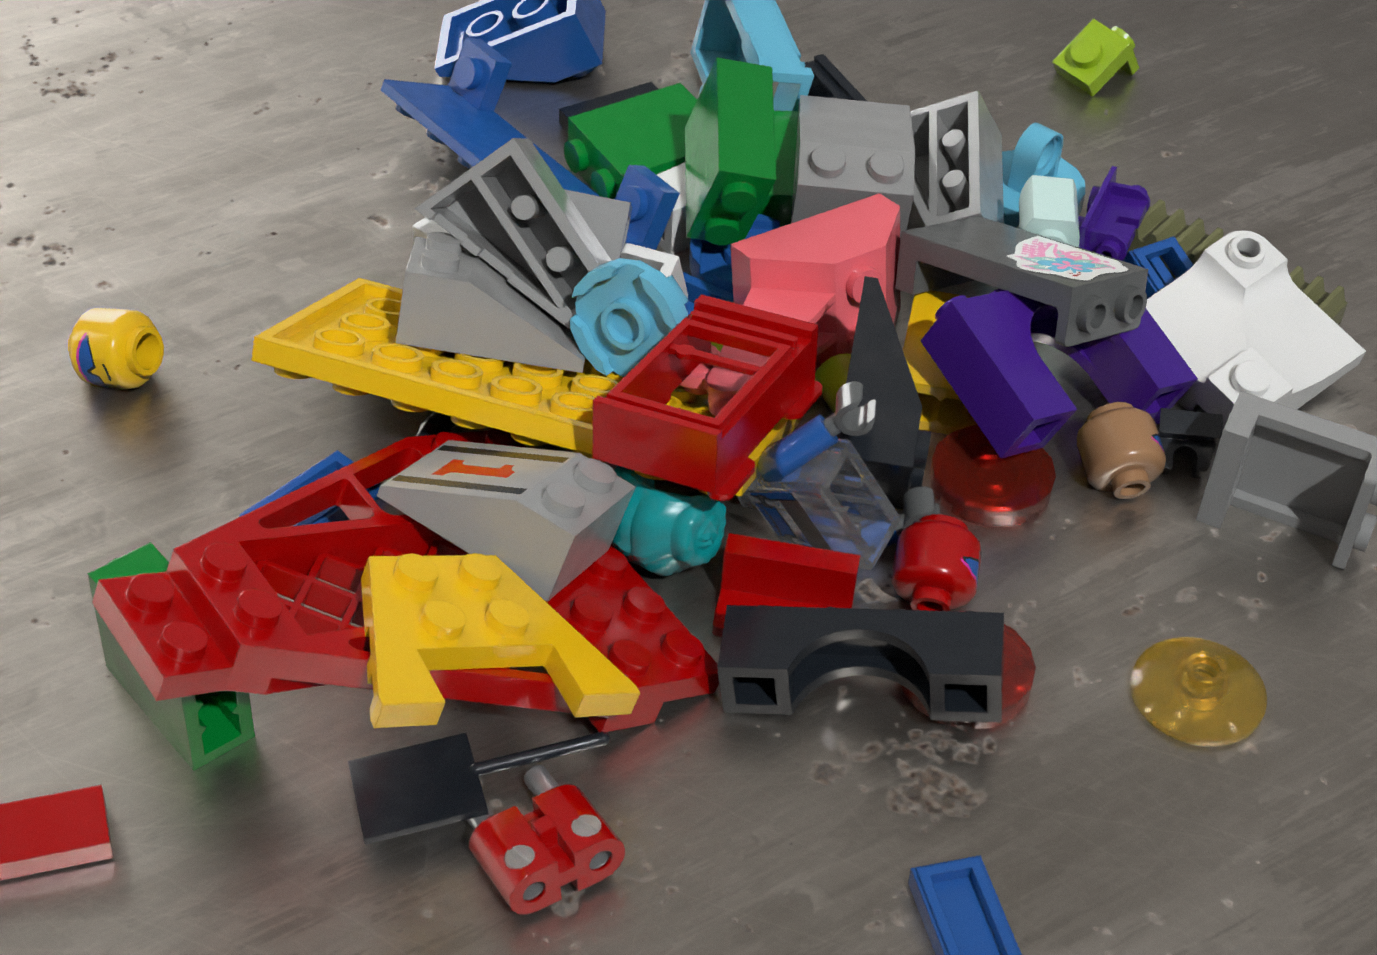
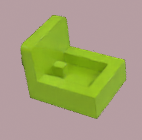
[1052,18,1139,97]

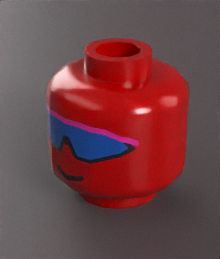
[891,514,982,611]

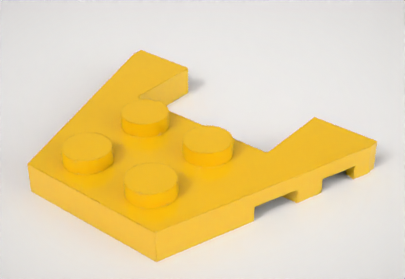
[361,553,641,728]

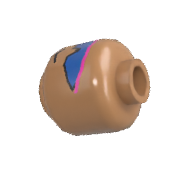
[1076,402,1166,499]

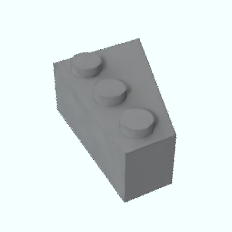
[910,91,1004,226]
[415,138,612,328]

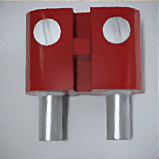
[467,765,625,914]

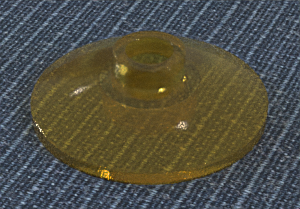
[1130,637,1267,747]

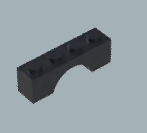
[717,605,1004,723]

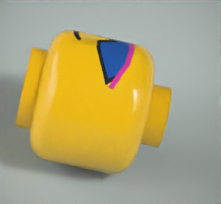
[68,308,164,389]

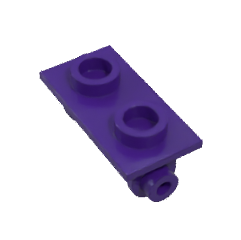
[1078,166,1150,261]

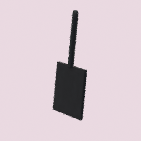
[348,732,610,845]

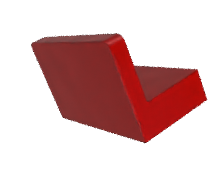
[712,533,860,637]

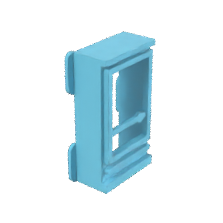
[690,0,814,111]

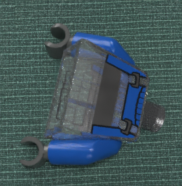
[738,381,940,570]

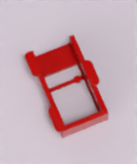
[593,294,823,501]

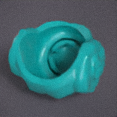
[613,466,727,576]

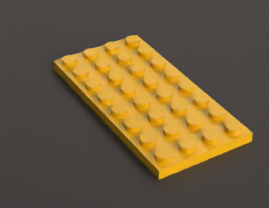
[251,278,803,497]

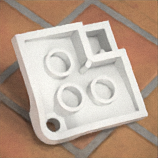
[1146,230,1366,429]

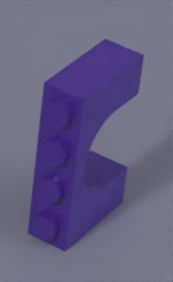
[921,288,1198,458]

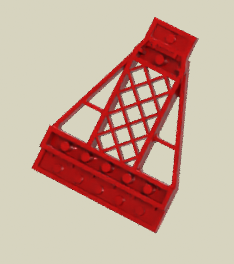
[92,428,719,732]

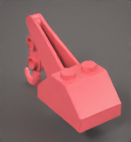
[680,193,901,416]

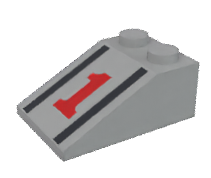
[377,440,636,602]

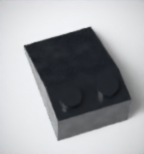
[831,276,931,510]

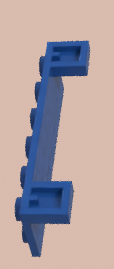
[380,37,680,250]

